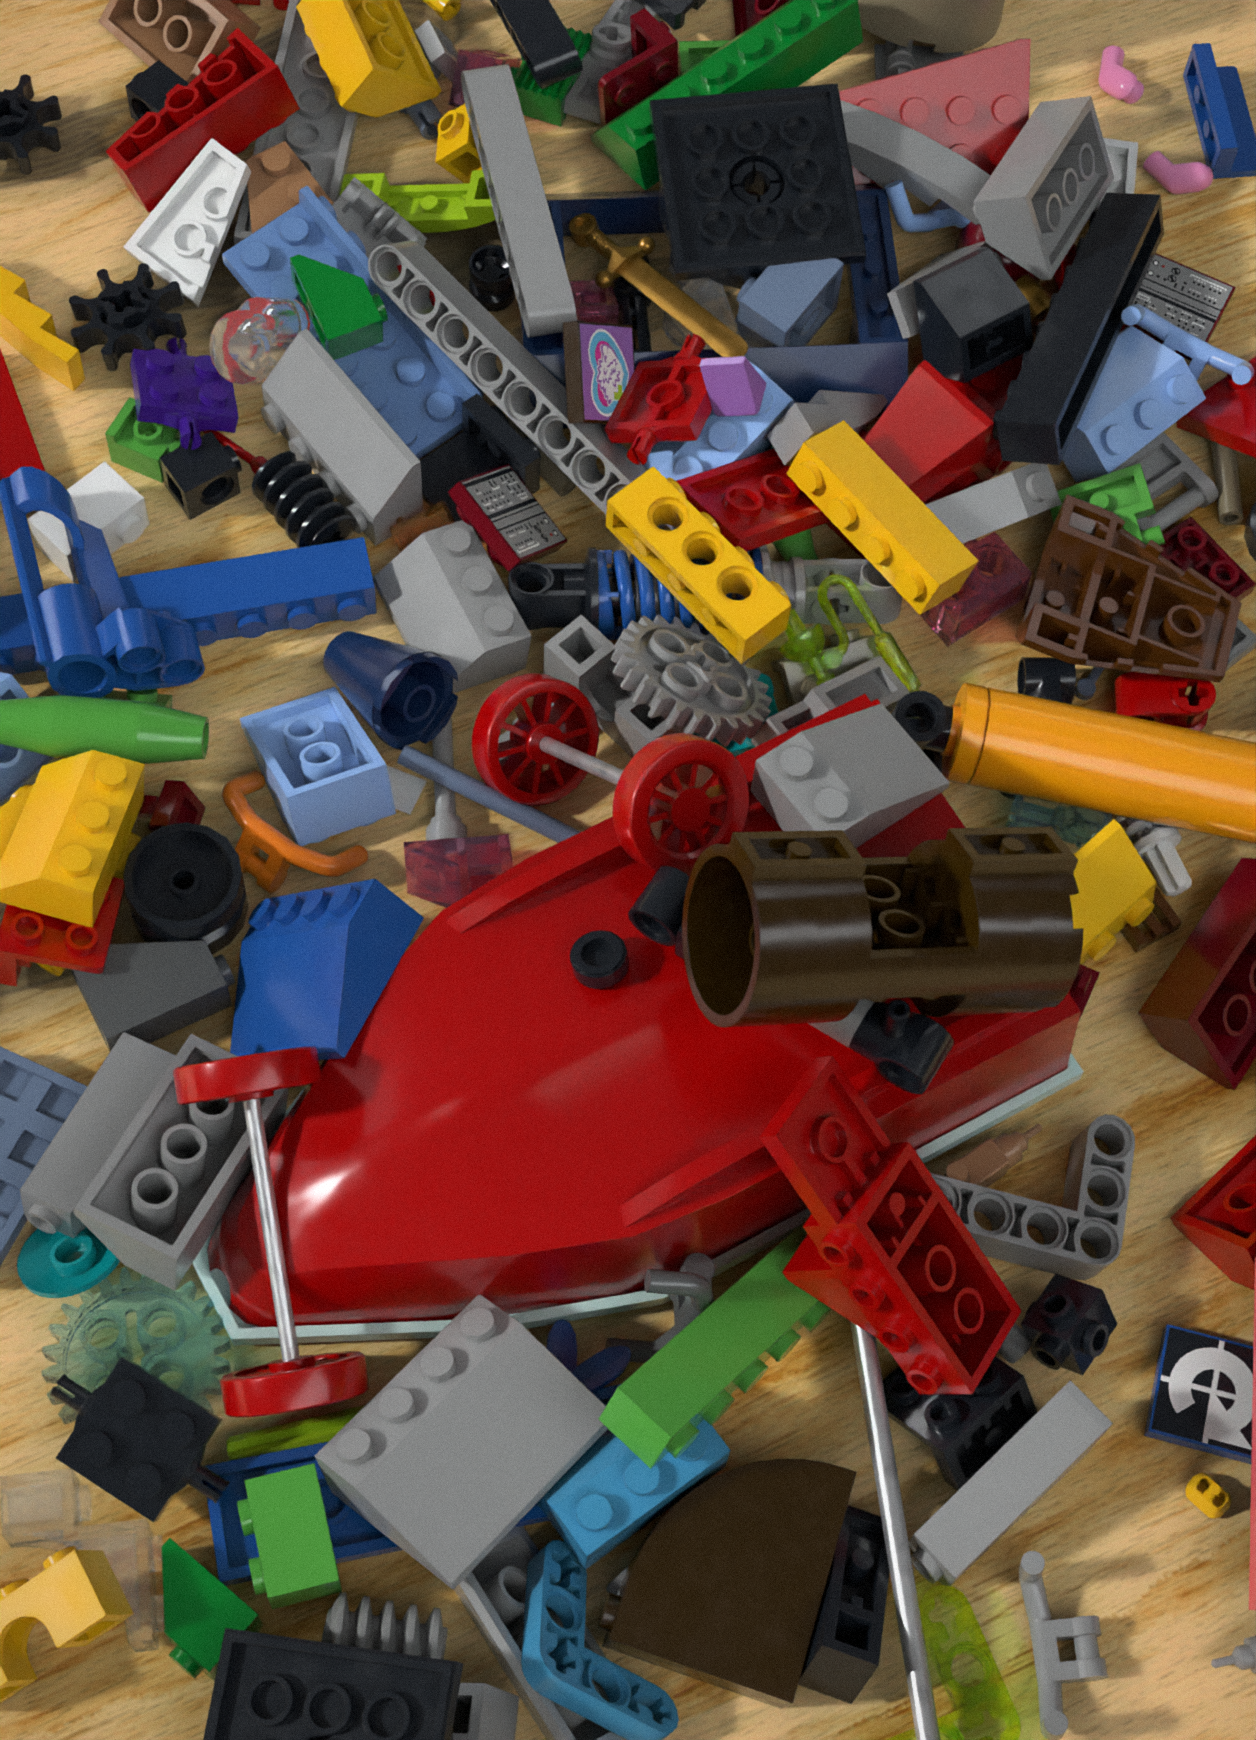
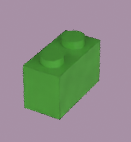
[237,1463,342,1609]

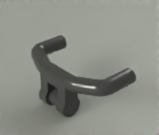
[605,1253,715,1363]

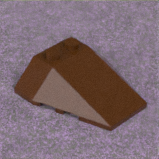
[1015,494,1242,682]

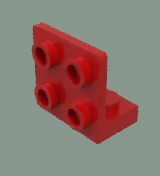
[0,877,125,987]

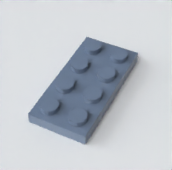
[0,1046,87,1266]

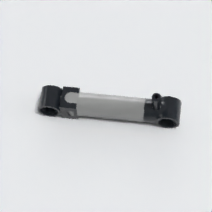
[628,866,954,1094]

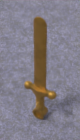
[569,213,748,357]

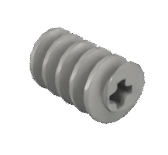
[321,1592,448,1660]

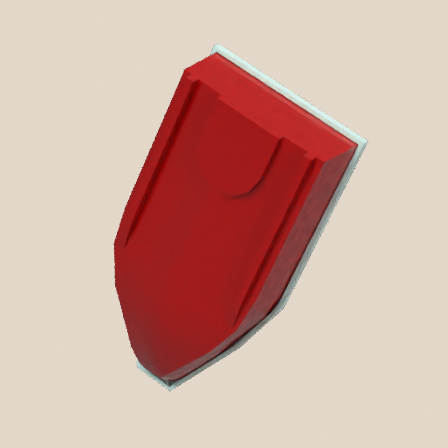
[192,694,1084,1346]

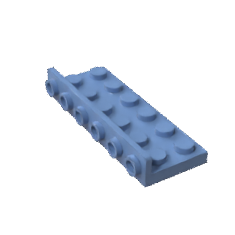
[222,185,484,460]

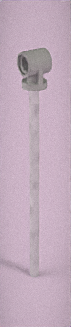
[850,1321,940,1740]

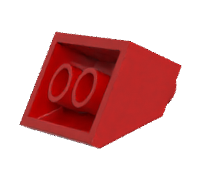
[1170,1135,1256,1290]

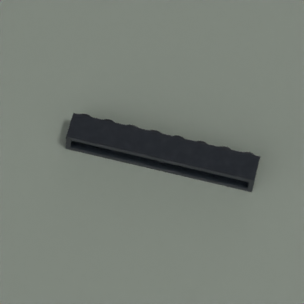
[992,193,1164,465]

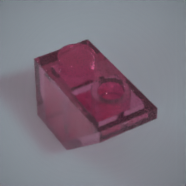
[404,834,513,908]

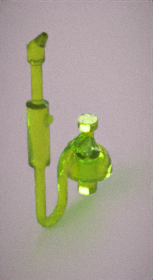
[777,574,922,693]

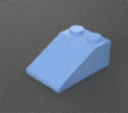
[240,687,396,846]

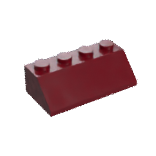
[1138,858,1256,1090]

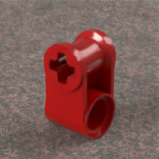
[1115,671,1216,731]

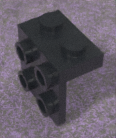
[420,393,541,534]

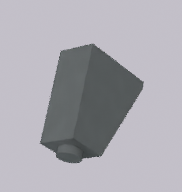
[70,940,235,1051]

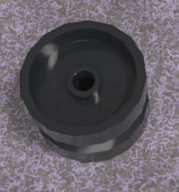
[123,822,248,954]

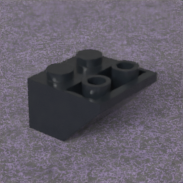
[913,247,1033,383]

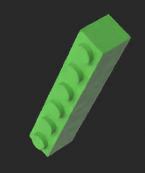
[598,1219,832,1469]

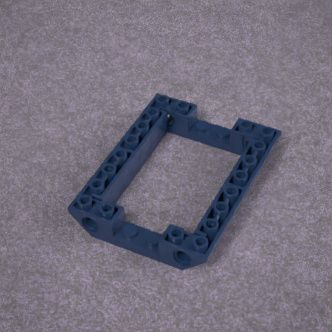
[520,184,908,429]

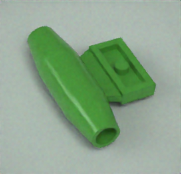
[0,689,209,764]

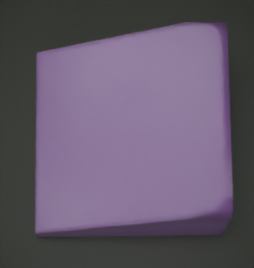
[700,356,767,417]

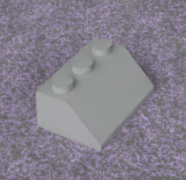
[373,520,532,693]

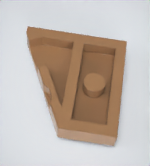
[245,141,334,234]

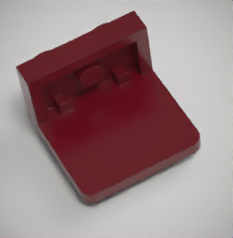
[598,8,679,128]

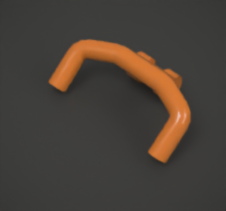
[222,770,368,894]

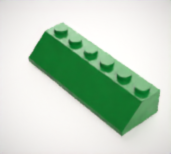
[590,0,863,190]

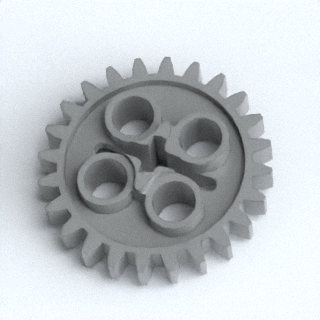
[611,615,772,746]

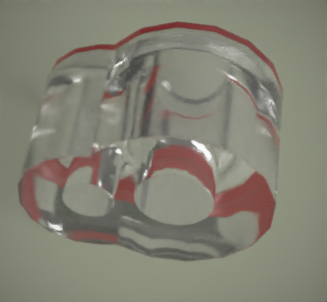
[209,296,310,384]

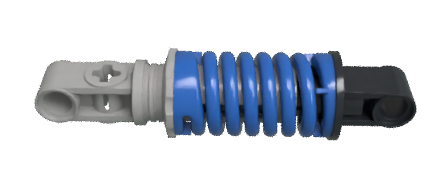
[508,545,902,640]

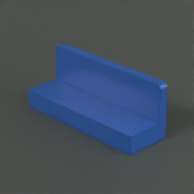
[1183,43,1256,179]

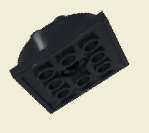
[649,83,867,289]
[203,1628,463,1740]

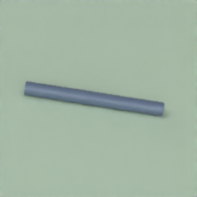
[397,745,581,843]

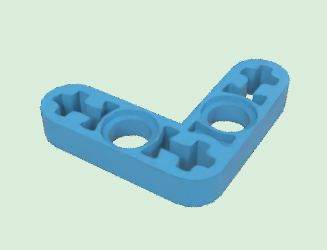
[521,1540,679,1740]

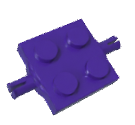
[130,337,239,450]

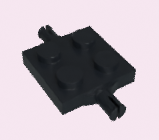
[50,1357,230,1522]

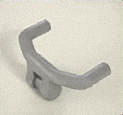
[1018,1551,1108,1740]

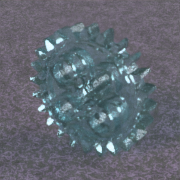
[41,1267,231,1424]

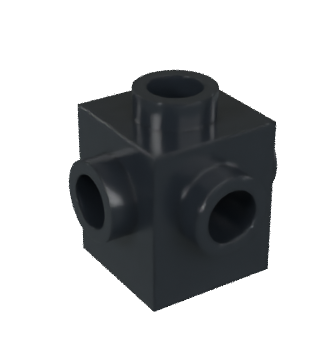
[1021,1274,1117,1375]

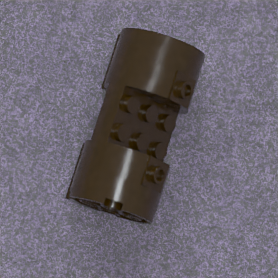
[682,827,1083,1027]

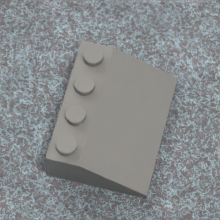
[314,1295,608,1590]

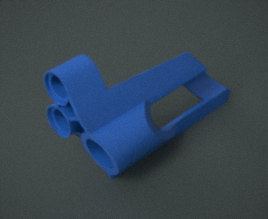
[0,467,205,698]

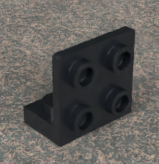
[883,1356,1037,1491]

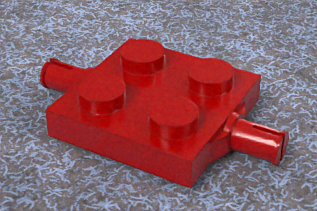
[604,334,719,465]

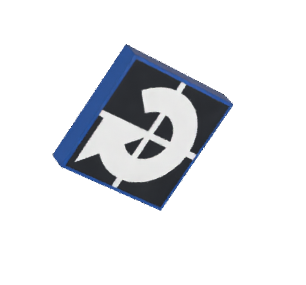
[1144,1324,1253,1464]

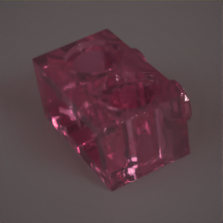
[920,531,1032,647]

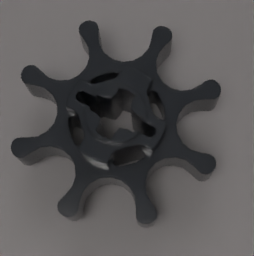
[0,74,62,175]
[69,263,187,371]

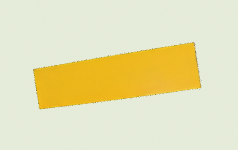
[0,266,86,391]

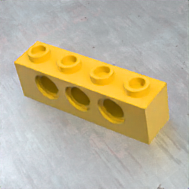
[605,466,792,664]

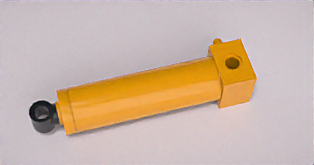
[891,683,1256,844]

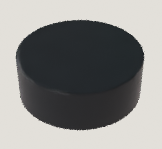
[570,930,629,989]

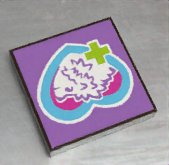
[563,321,635,425]

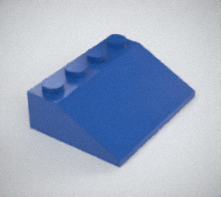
[230,879,424,1060]

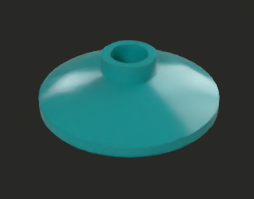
[17,1227,120,1298]

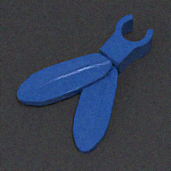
[546,1319,631,1393]

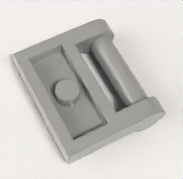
[1092,432,1219,531]

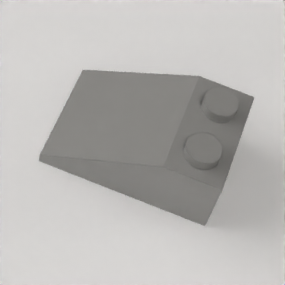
[750,703,950,849]

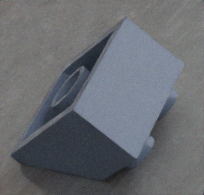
[735,258,844,348]

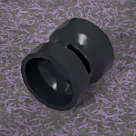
[469,245,515,312]

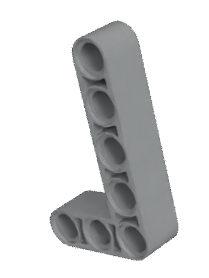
[930,1114,1135,1280]

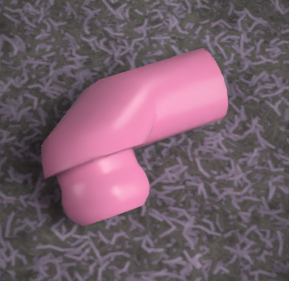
[1098,46,1144,104]
[1143,151,1213,195]

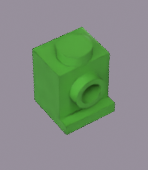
[105,397,181,483]

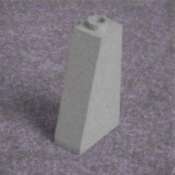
[20,1032,176,1238]
[909,1380,1113,1589]

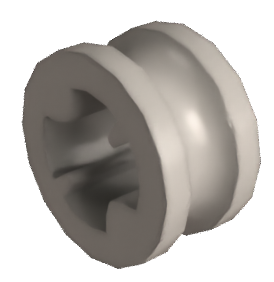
[590,22,631,64]

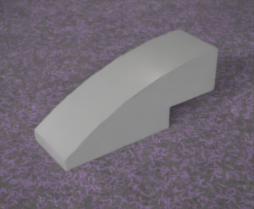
[767,390,888,466]
[751,655,910,747]

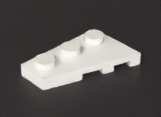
[124,138,252,307]

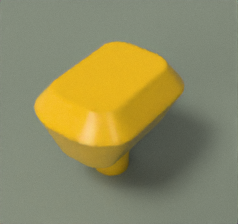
[1185,1473,1232,1519]

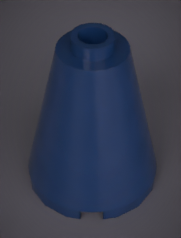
[323,631,459,750]

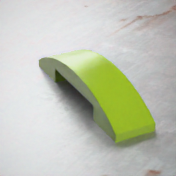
[340,170,496,233]

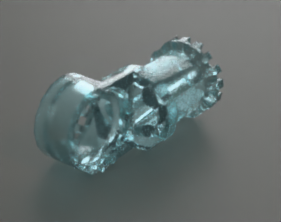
[1006,795,1112,847]

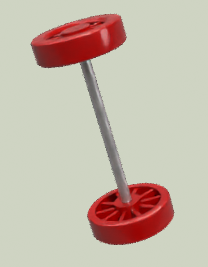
[472,673,749,876]
[173,1046,370,1418]

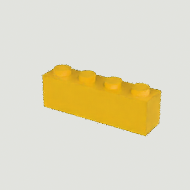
[786,420,979,615]

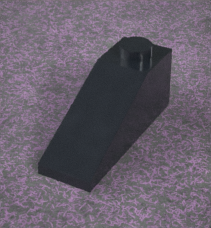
[798,1505,890,1704]

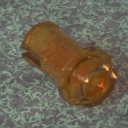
[390,500,455,552]

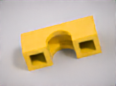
[0,1546,134,1704]

